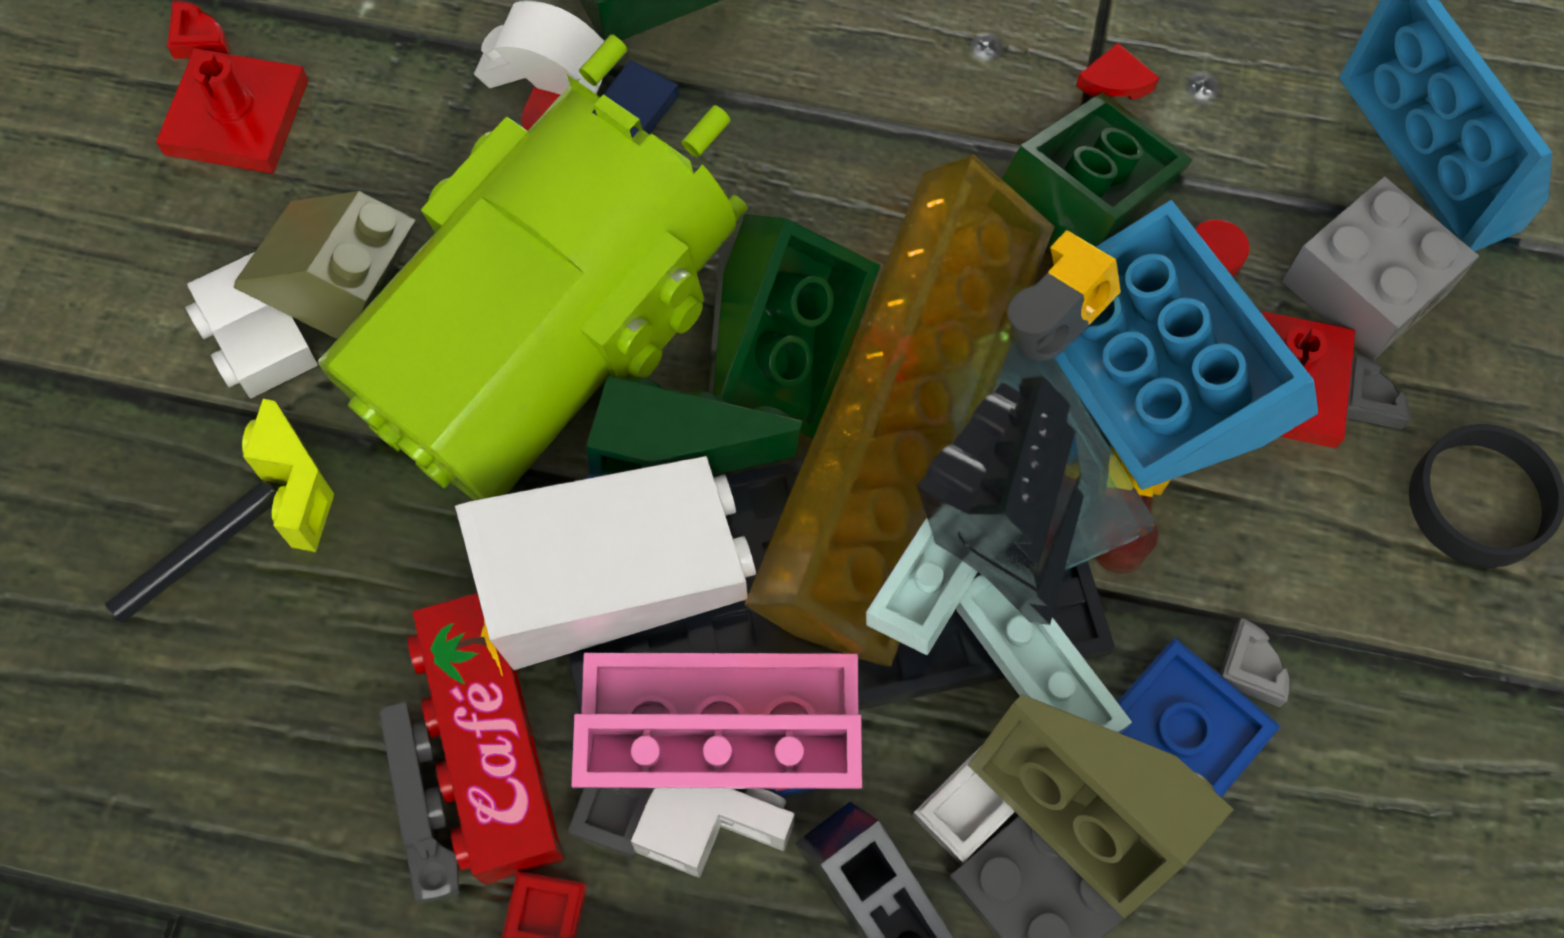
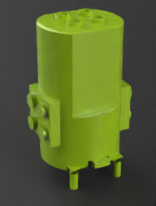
[318,35,748,501]

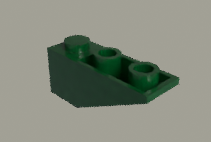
[586,376,802,476]

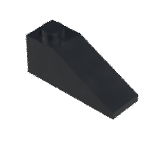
[795,802,954,938]

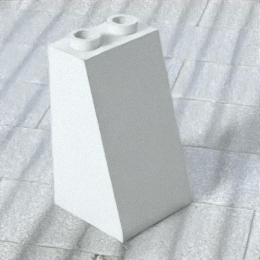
[455,456,756,670]

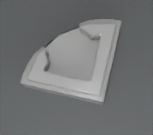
[1219,618,1289,707]

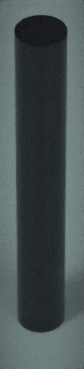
[105,479,276,623]

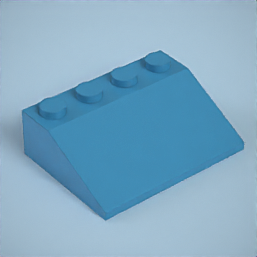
[1339,0,1552,252]
[1012,200,1319,490]

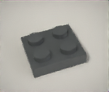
[948,816,1124,938]

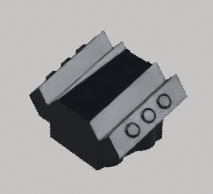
[917,376,1084,625]

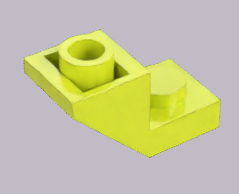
[242,399,334,552]

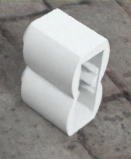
[185,252,318,399]

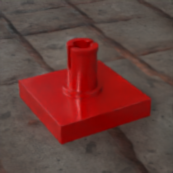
[156,48,309,174]
[1259,310,1355,448]

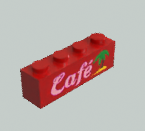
[407,593,565,885]

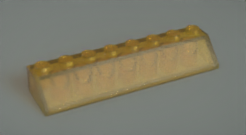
[744,154,1054,666]

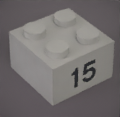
[1282,176,1479,361]

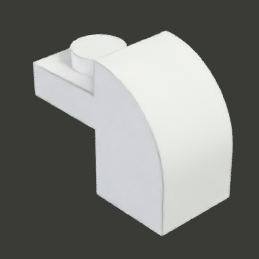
[474,1,604,95]
[631,788,795,878]

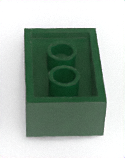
[989,92,1192,247]
[713,214,881,440]

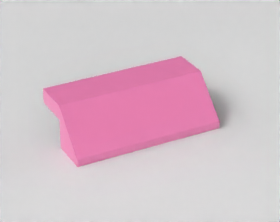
[572,653,862,789]

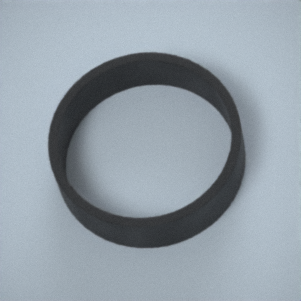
[1409,424,1564,568]

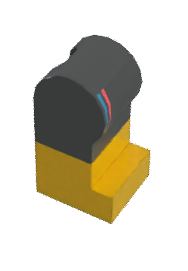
[1008,230,1121,361]

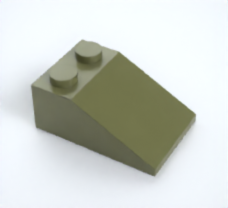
[968,694,1234,919]

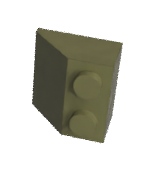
[233,191,416,339]

